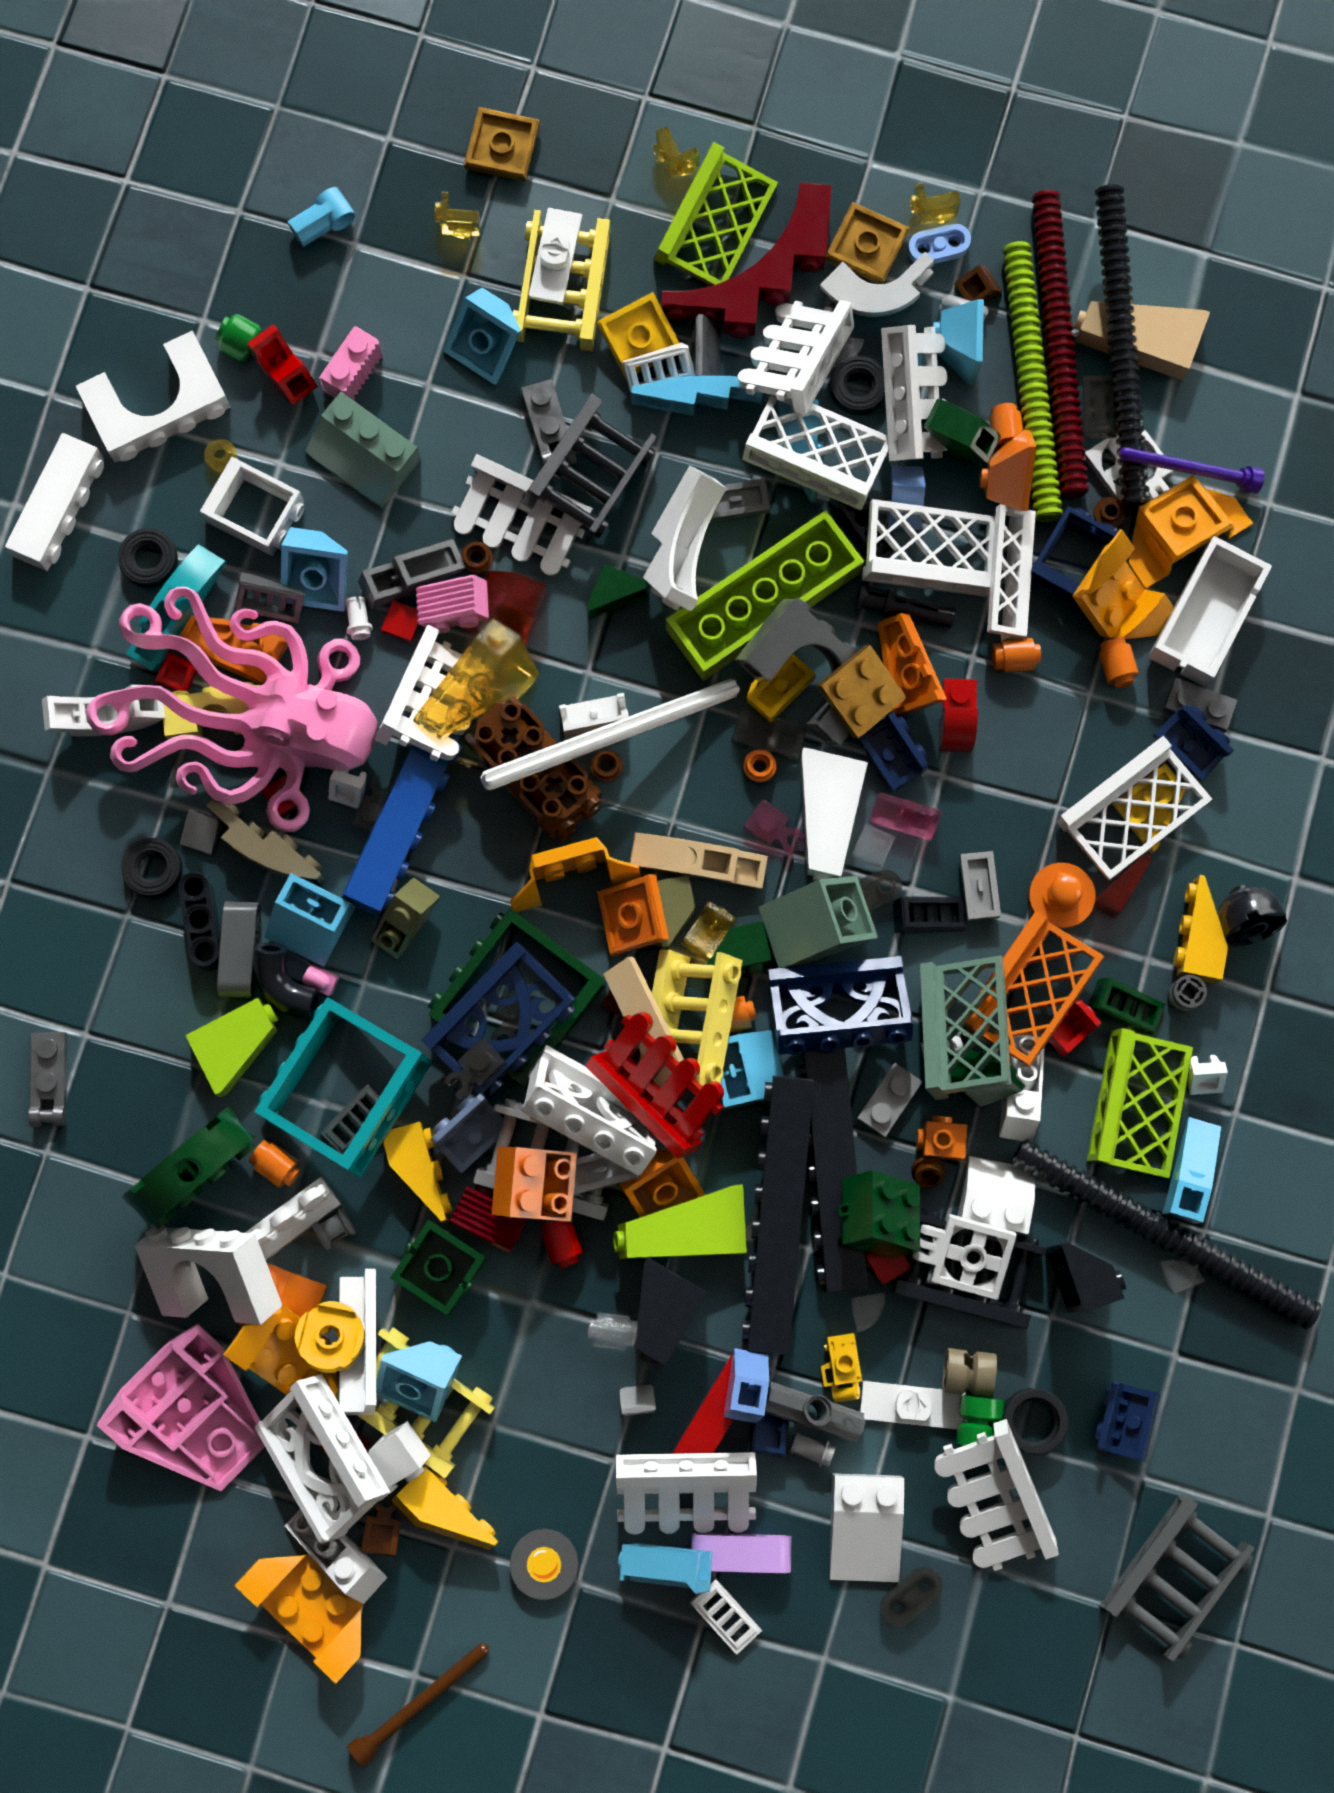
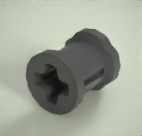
[312,1208,356,1251]

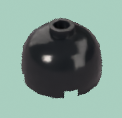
[1218,885,1287,947]

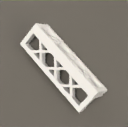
[987,504,1036,640]
[339,1269,376,1415]

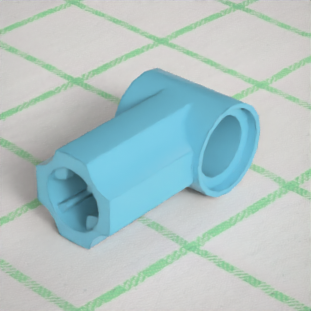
[287,187,356,247]

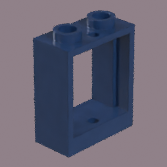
[1031,506,1119,611]

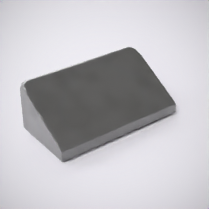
[695,314,720,376]

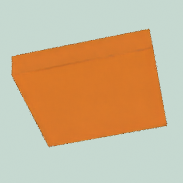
[597,874,669,956]

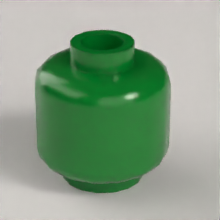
[214,314,261,362]

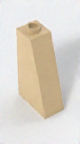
[1073,301,1210,381]

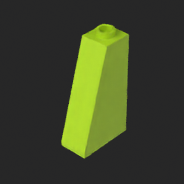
[613,1184,747,1259]

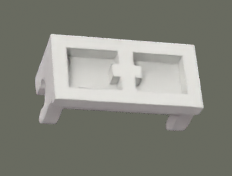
[559,693,629,739]

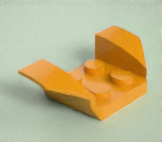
[1128,475,1253,589]
[1072,529,1174,639]
[510,837,640,913]
[223,1304,339,1409]
[234,1554,363,1684]

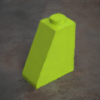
[185,998,279,1098]

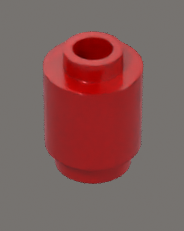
[541,1220,584,1269]

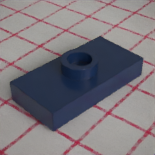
[749,1387,791,1458]

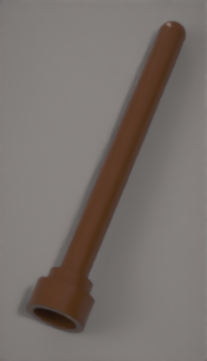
[347,1643,489,1768]

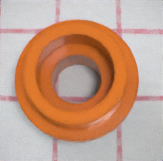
[743,750,776,783]

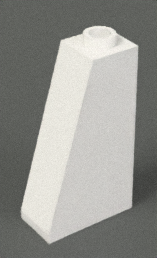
[800,747,868,881]

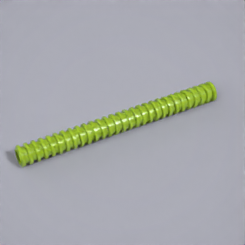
[1002,241,1063,522]

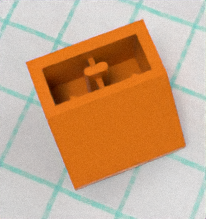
[491,1146,577,1222]

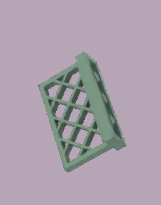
[920,955,1011,1100]

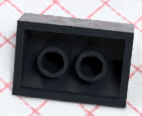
[1046,1242,1126,1313]

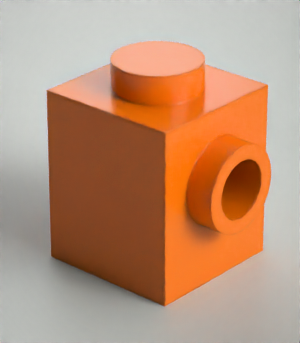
[916,1116,967,1161]

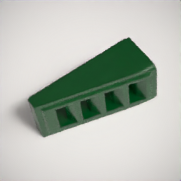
[1088,977,1165,1035]

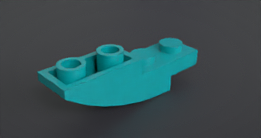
[126,544,227,672]

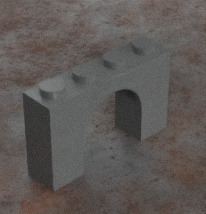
[735,598,858,746]

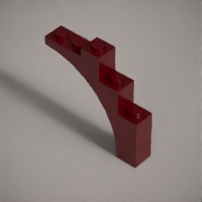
[661,182,832,338]

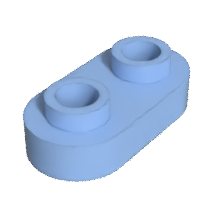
[908,223,971,264]

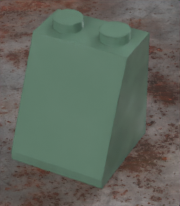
[758,876,878,968]

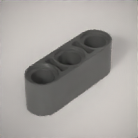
[217,901,261,998]

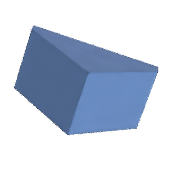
[888,465,925,530]

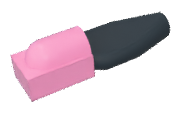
[286,952,340,996]

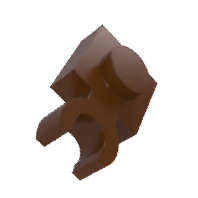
[361,1494,401,1557]

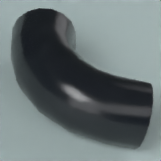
[253,943,320,1021]

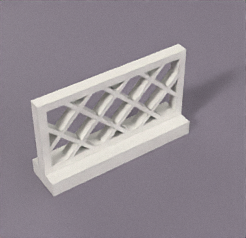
[742,395,889,510]
[862,499,995,597]
[1057,736,1212,881]

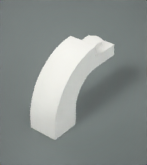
[820,252,934,317]
[42,684,165,736]

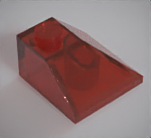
[463,570,548,653]

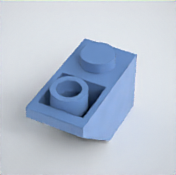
[723,1348,769,1424]

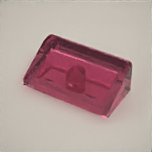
[870,792,942,840]

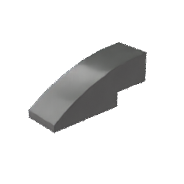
[358,539,466,610]

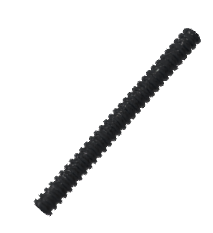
[1095,184,1151,507]
[1012,1139,1321,1330]

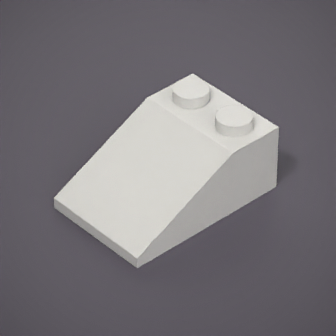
[829,1473,904,1582]

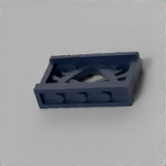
[421,942,577,1097]
[768,956,913,1055]

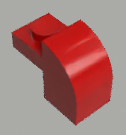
[247,324,318,406]
[938,678,978,753]

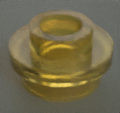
[204,439,237,472]

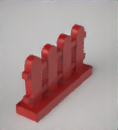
[585,1012,724,1159]

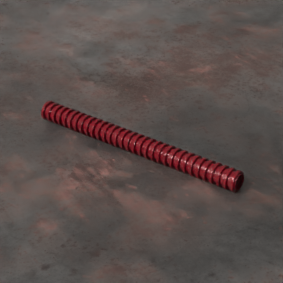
[1032,189,1089,498]

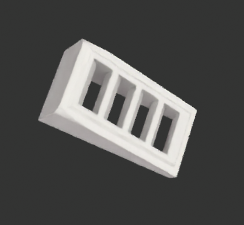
[622,343,695,393]
[690,1577,762,1655]

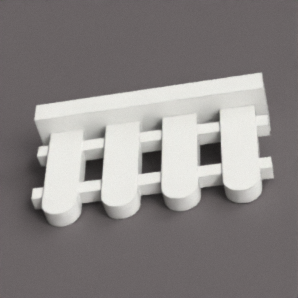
[738,300,854,415]
[881,325,947,461]
[451,454,596,576]
[374,625,491,762]
[245,1177,342,1260]
[934,1419,1059,1571]
[616,1452,757,1534]

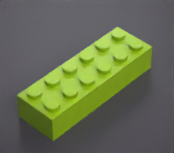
[666,510,864,681]

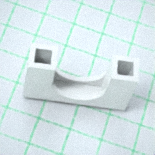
[76,331,231,463]
[134,1226,283,1325]

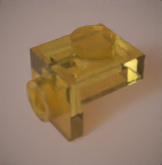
[652,126,700,178]
[910,182,961,225]
[435,192,481,239]
[681,902,736,962]

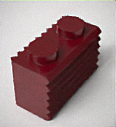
[449,1184,529,1254]

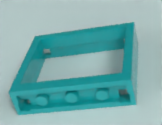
[254,997,433,1178]

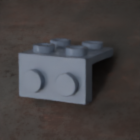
[430,1093,503,1174]

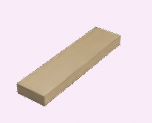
[603,957,684,1088]

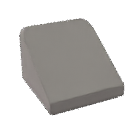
[180,810,223,855]
[620,1385,656,1416]

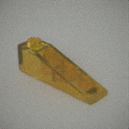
[413,618,540,739]

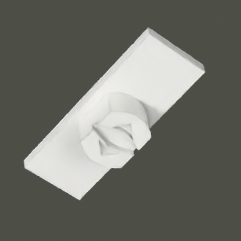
[528,208,582,305]
[860,1381,965,1429]

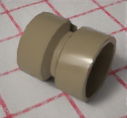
[942,1348,997,1398]

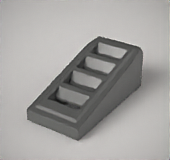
[234,572,305,624]
[321,1084,380,1154]

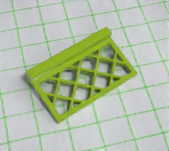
[653,142,778,286]
[1086,1028,1193,1179]

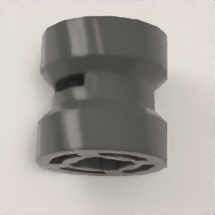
[1167,975,1207,1012]

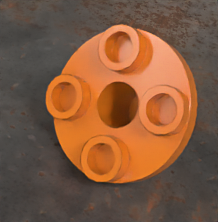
[1028,862,1096,929]

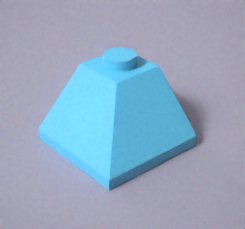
[443,287,521,385]
[932,299,984,385]
[280,527,348,612]
[376,1341,462,1422]

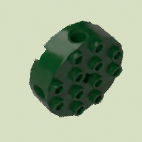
[122,1106,256,1230]

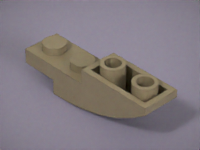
[206,799,325,885]

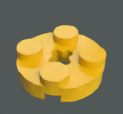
[295,1301,365,1373]

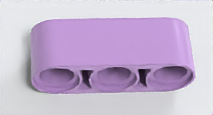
[691,1533,792,1573]

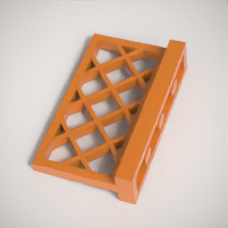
[963,911,1104,1067]

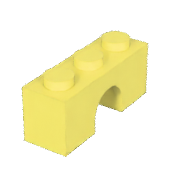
[163,682,260,740]

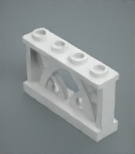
[522,1045,656,1175]
[255,1374,390,1544]

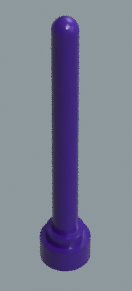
[1119,447,1265,494]

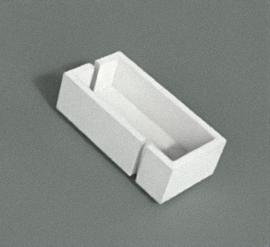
[1148,536,1272,688]

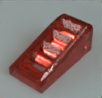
[1094,853,1152,918]

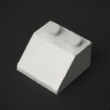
[958,1156,1035,1236]

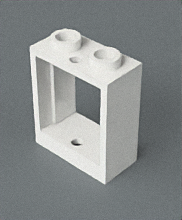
[200,457,305,556]

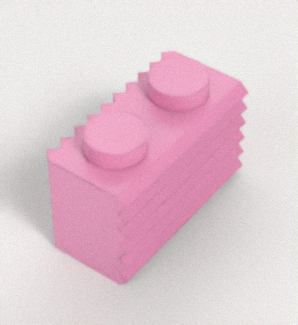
[319,326,383,400]
[416,575,489,634]

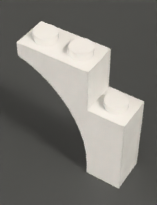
[643,465,727,611]

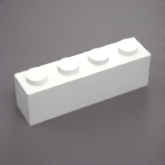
[5,433,104,572]

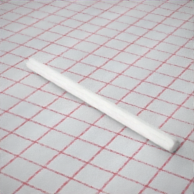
[480,679,740,790]

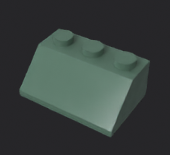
[305,392,421,509]

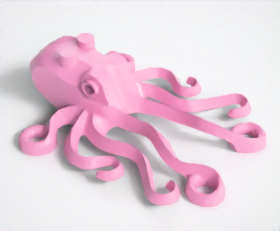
[85,587,378,832]

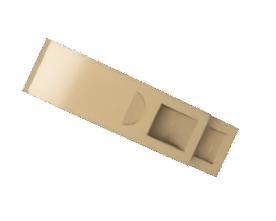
[630,833,768,889]

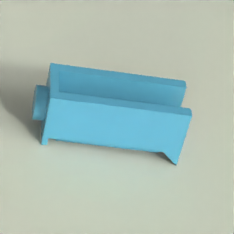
[618,1543,713,1594]

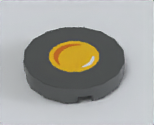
[509,1528,579,1600]

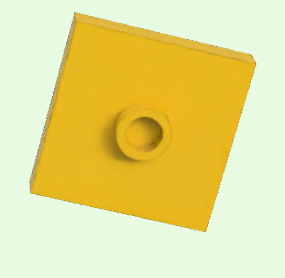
[596,292,679,379]

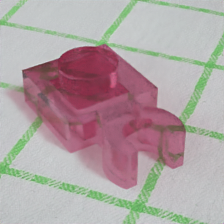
[743,799,805,855]

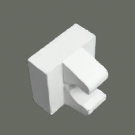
[328,770,367,809]
[1187,1055,1228,1095]

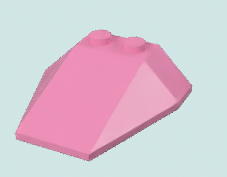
[97,1323,265,1491]

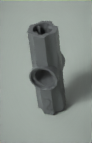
[765,1382,866,1443]

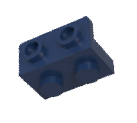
[1152,704,1234,782]
[857,711,929,793]
[1095,1381,1161,1462]

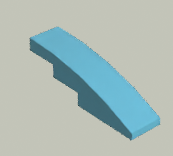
[631,376,763,416]

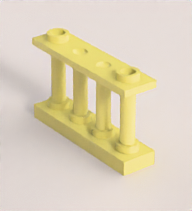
[513,210,611,352]
[639,949,742,1086]
[334,1327,495,1478]

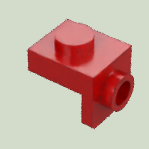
[1040,999,1101,1057]

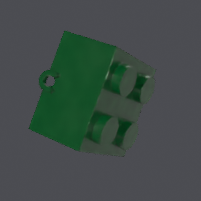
[838,1170,921,1259]
[390,1220,488,1316]

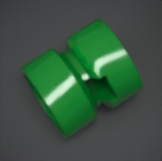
[956,1395,1005,1445]

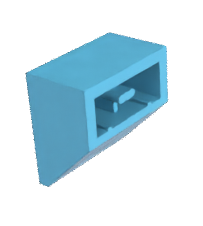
[264,873,354,967]
[721,1030,784,1111]

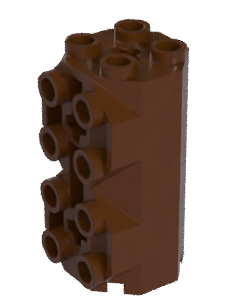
[464,695,602,842]

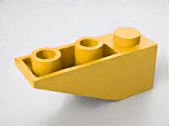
[1173,875,1228,984]
[383,1121,452,1223]
[392,1466,498,1550]

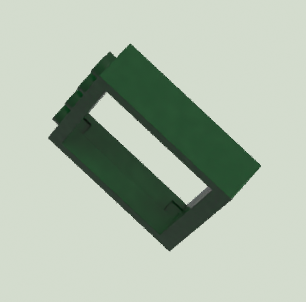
[428,909,606,1090]

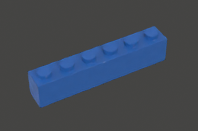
[341,720,463,916]

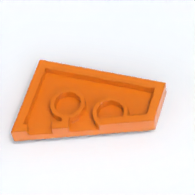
[877,613,947,717]
[179,615,294,685]

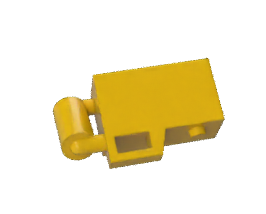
[820,1333,862,1403]

